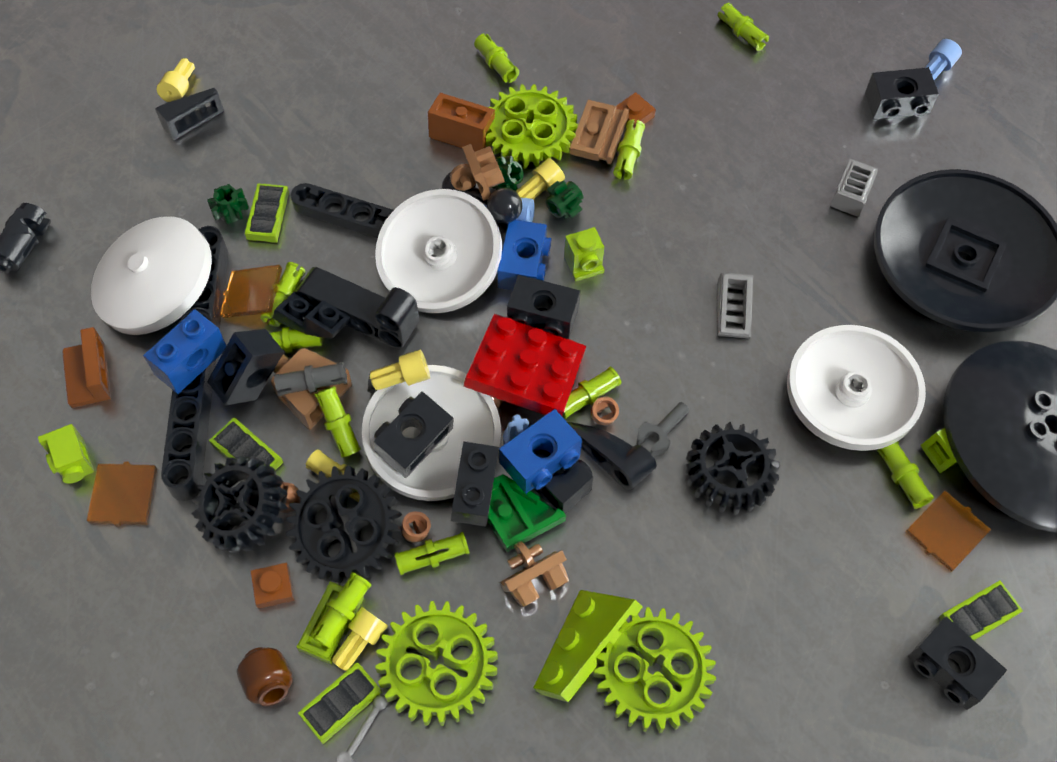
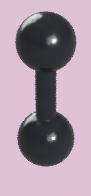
[442,172,523,224]

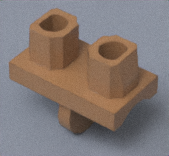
[450,144,505,201]
[499,541,569,607]

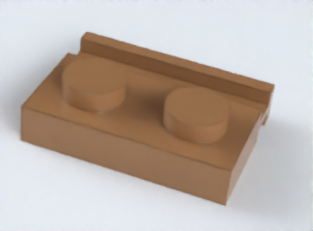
[570,100,629,164]

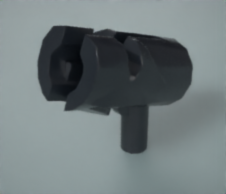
[0,203,51,273]

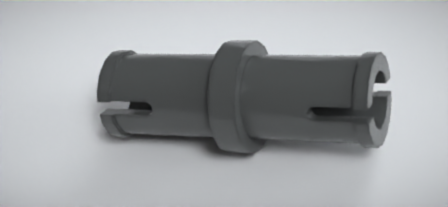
[274,362,348,396]

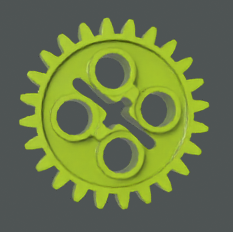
[486,84,578,168]
[375,601,498,726]
[593,607,716,733]

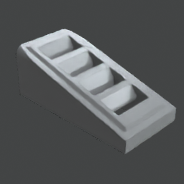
[830,159,878,217]
[717,273,753,339]

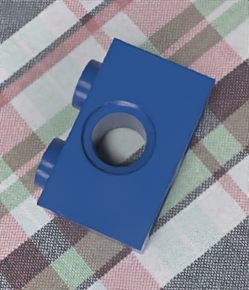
[498,220,552,291]
[143,309,226,394]
[499,409,582,494]

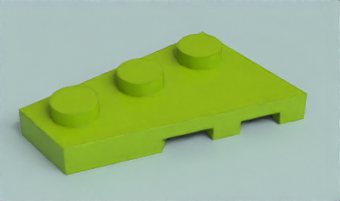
[533,590,643,702]

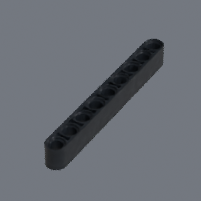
[161,226,228,501]

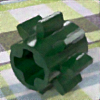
[491,156,524,191]
[545,180,584,219]
[207,184,249,224]

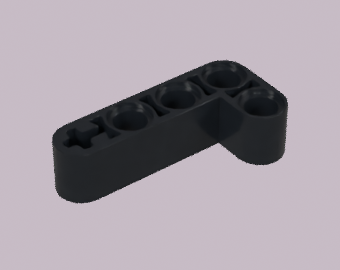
[294,267,419,348]

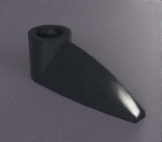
[567,422,657,490]

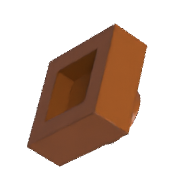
[616,92,656,129]
[251,562,295,609]

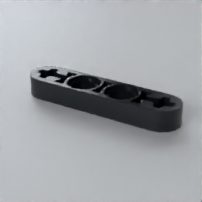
[291,183,394,238]

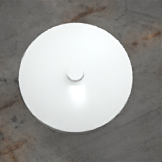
[375,189,502,313]
[91,216,212,335]
[787,325,926,451]
[362,365,501,501]

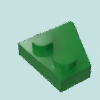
[488,474,566,552]

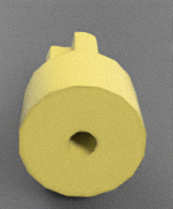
[156,58,195,102]
[516,158,565,200]
[370,349,430,390]
[332,606,388,671]

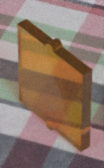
[220,265,282,318]
[87,461,157,527]
[905,491,991,572]

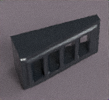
[155,88,224,140]

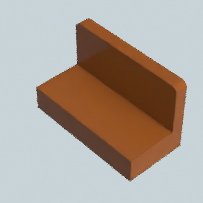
[428,93,495,152]
[62,327,111,408]

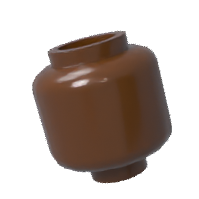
[236,647,293,706]

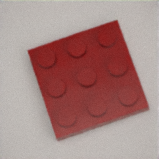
[463,313,586,416]

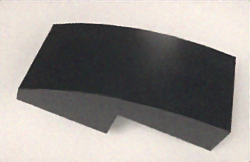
[273,292,350,339]

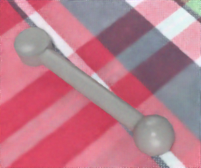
[337,695,388,762]

